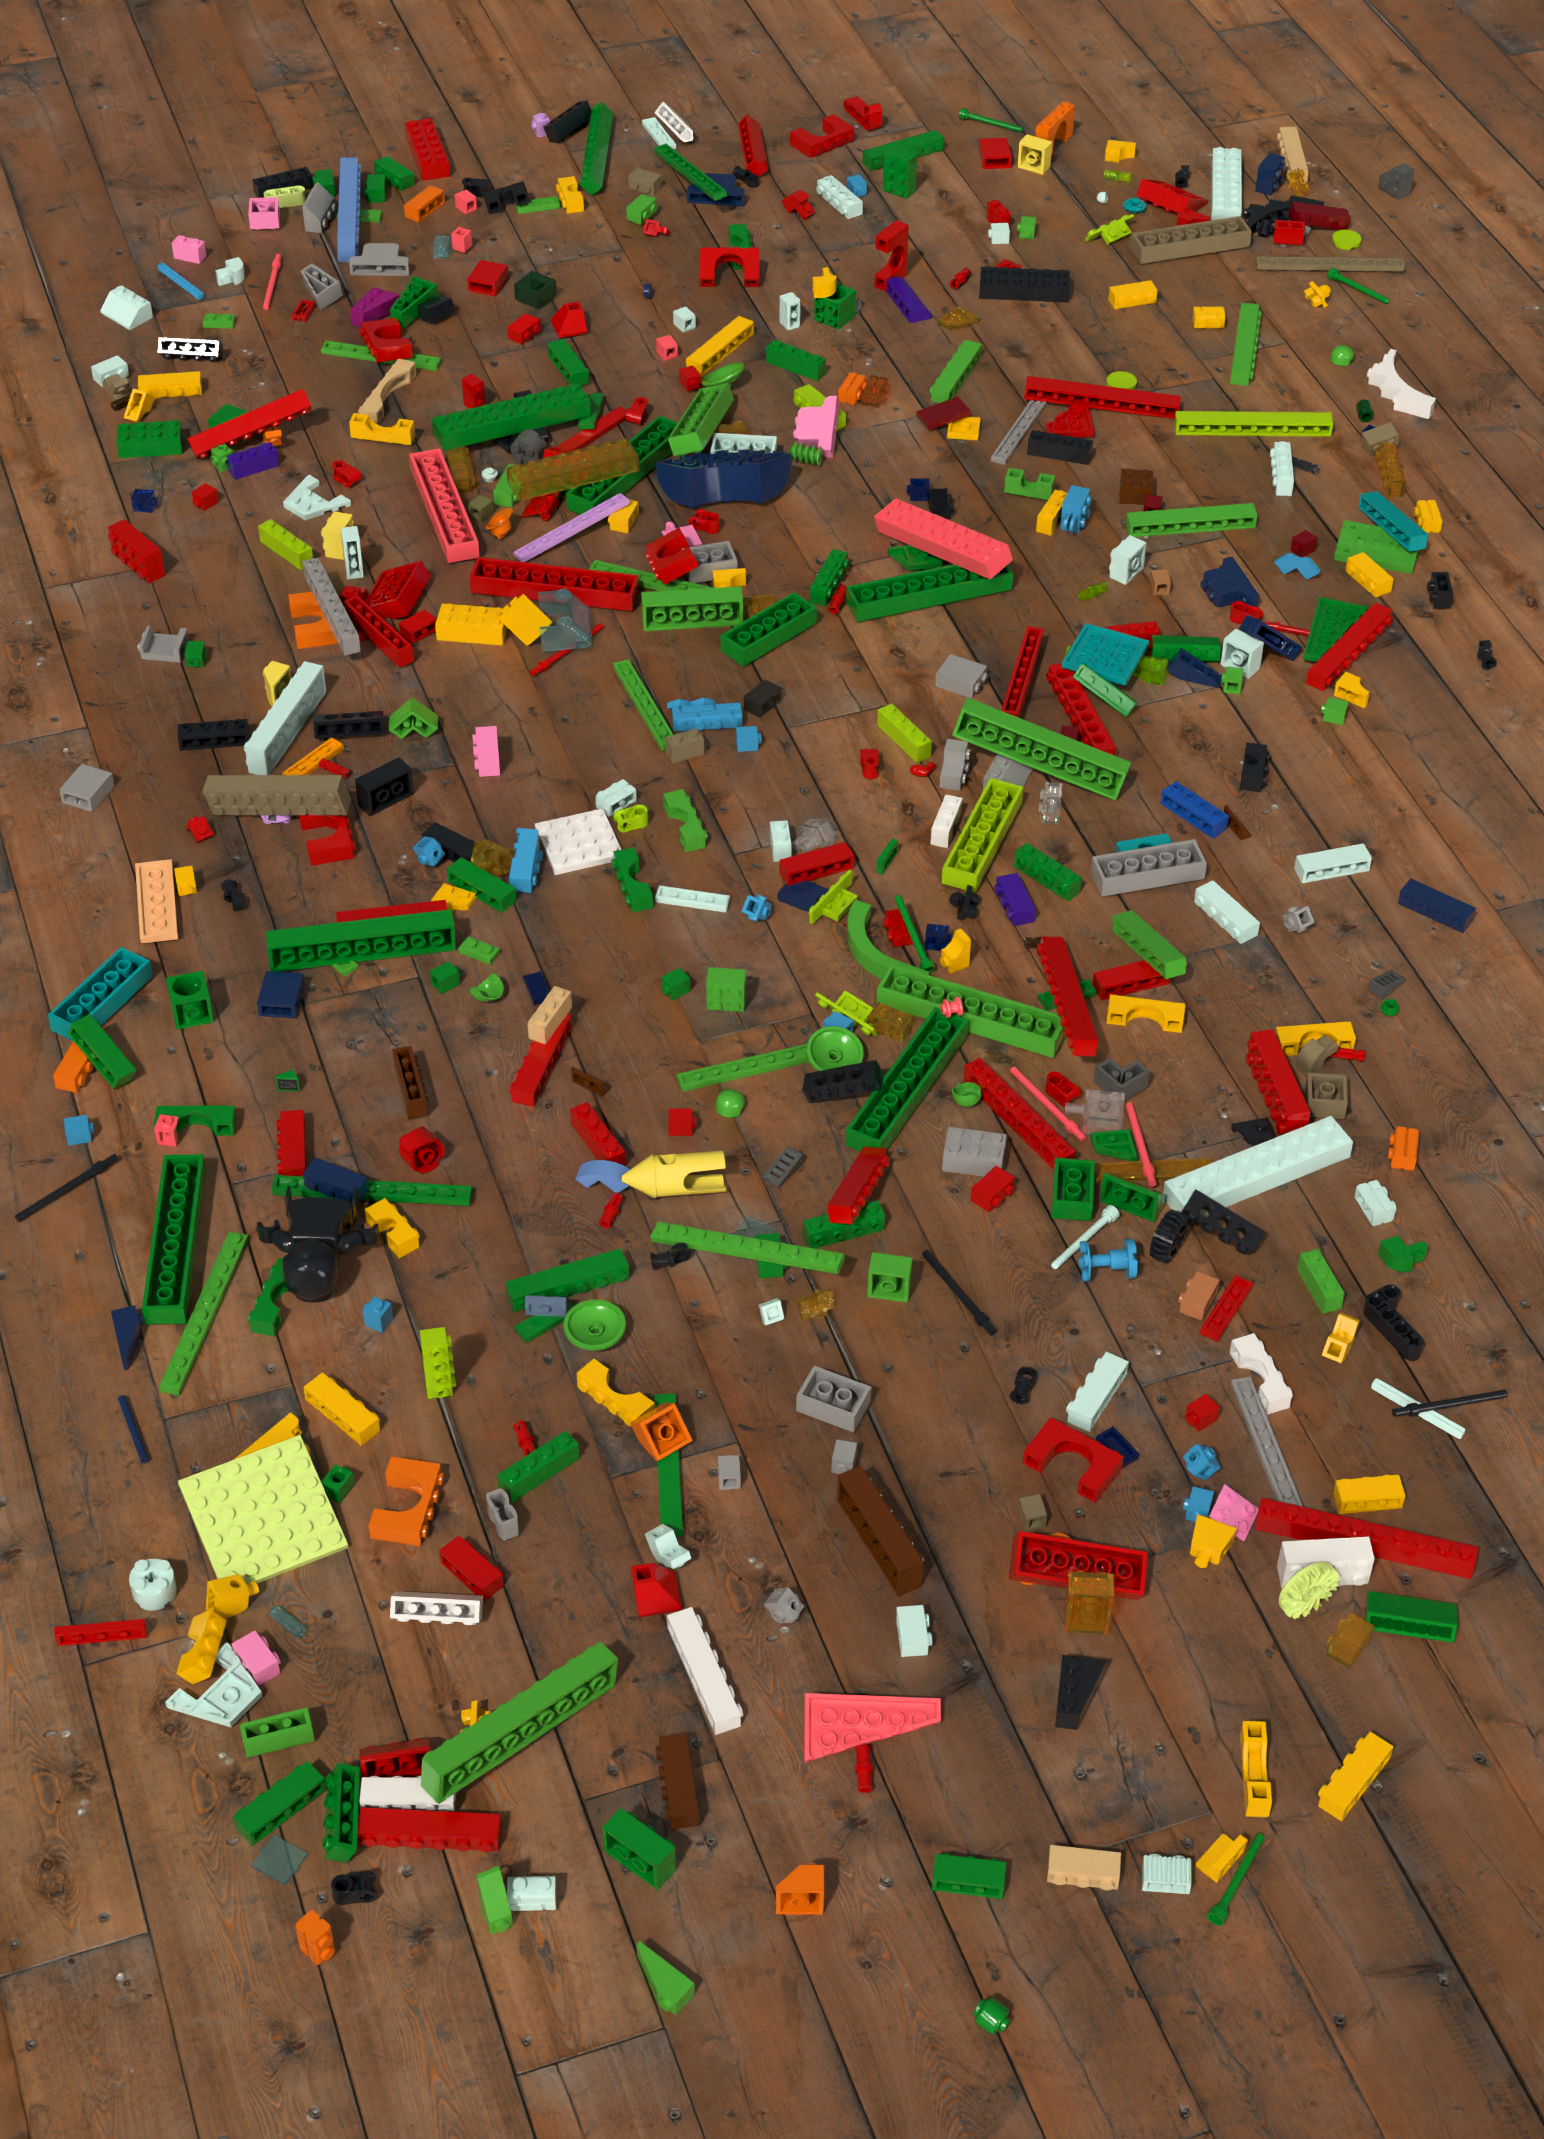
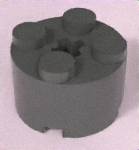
[510,429,547,468]

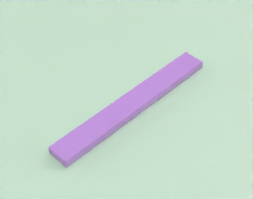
[513,493,630,562]

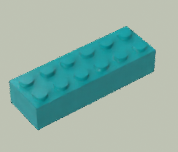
[48,947,153,1041]

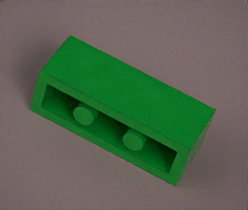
[374,156,415,191]
[932,1853,1006,1899]

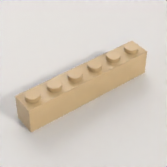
[1276,127,1309,185]

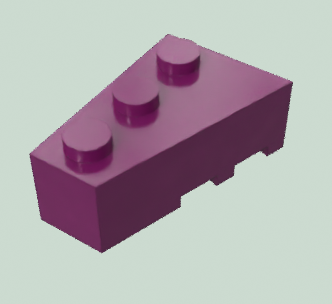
[350,287,399,328]

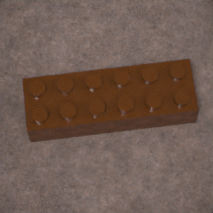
[837,1465,925,1597]

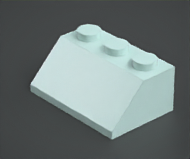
[100,285,153,330]

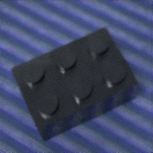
[355,757,414,817]

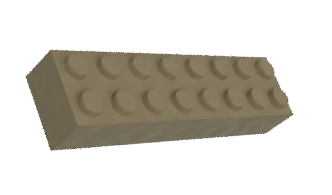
[1130,216,1252,264]
[202,775,352,815]

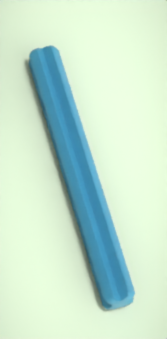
[158,262,204,300]

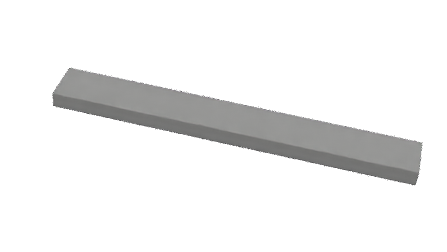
[991,400,1049,465]
[1230,1376,1303,1507]

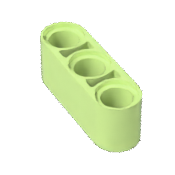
[264,186,306,208]

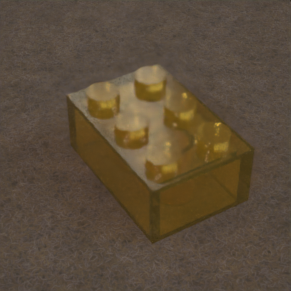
[1064,1571,1114,1634]

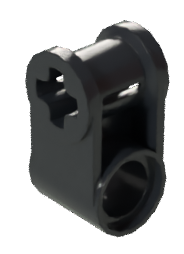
[462,177,490,198]
[331,1871,378,1905]

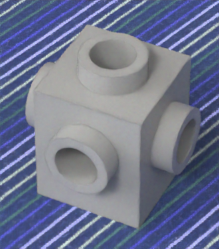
[1282,905,1315,933]
[763,1587,804,1624]

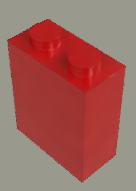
[978,138,1012,169]
[467,260,509,297]

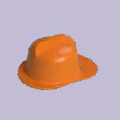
[485,508,513,539]

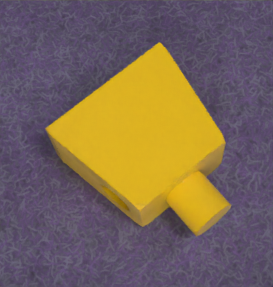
[1190,1514,1237,1568]
[206,1574,259,1619]

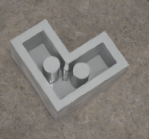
[939,739,970,791]

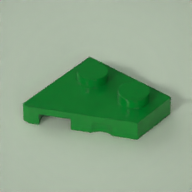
[1090,1129,1137,1162]

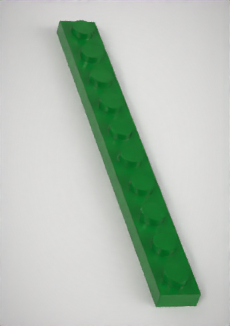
[654,143,727,200]
[271,1175,472,1206]

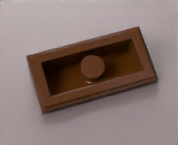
[1224,805,1252,840]
[571,1067,610,1097]

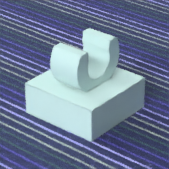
[759,1298,784,1325]

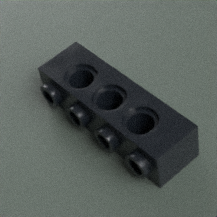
[313,711,385,739]
[802,1060,883,1103]
[1181,1189,1265,1255]

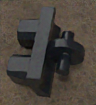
[949,885,980,921]

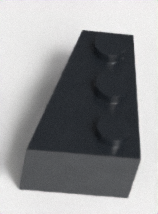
[1055,1655,1107,1730]

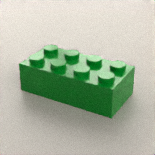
[116,420,183,459]

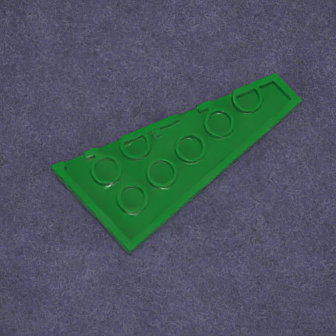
[1303,597,1369,662]

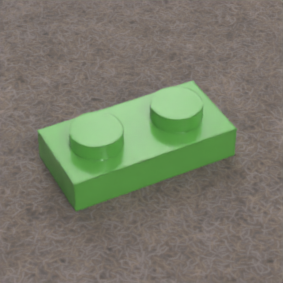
[202,313,235,329]
[459,936,500,965]

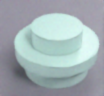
[482,468,498,482]

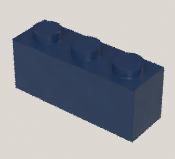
[303,1157,368,1202]

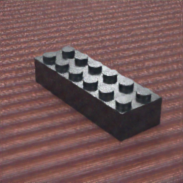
[979,266,1070,303]

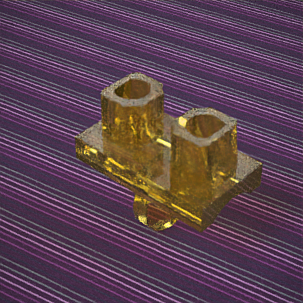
[1286,168,1310,197]
[796,1288,835,1321]

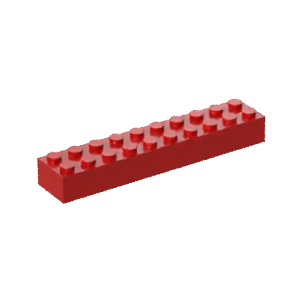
[470,557,639,611]

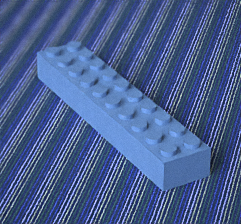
[337,157,361,262]

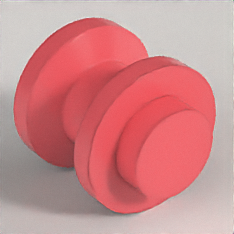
[940,997,963,1018]

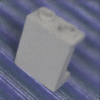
[138,625,189,663]

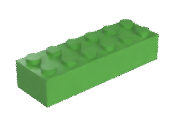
[641,586,743,631]

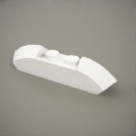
[655,101,693,142]

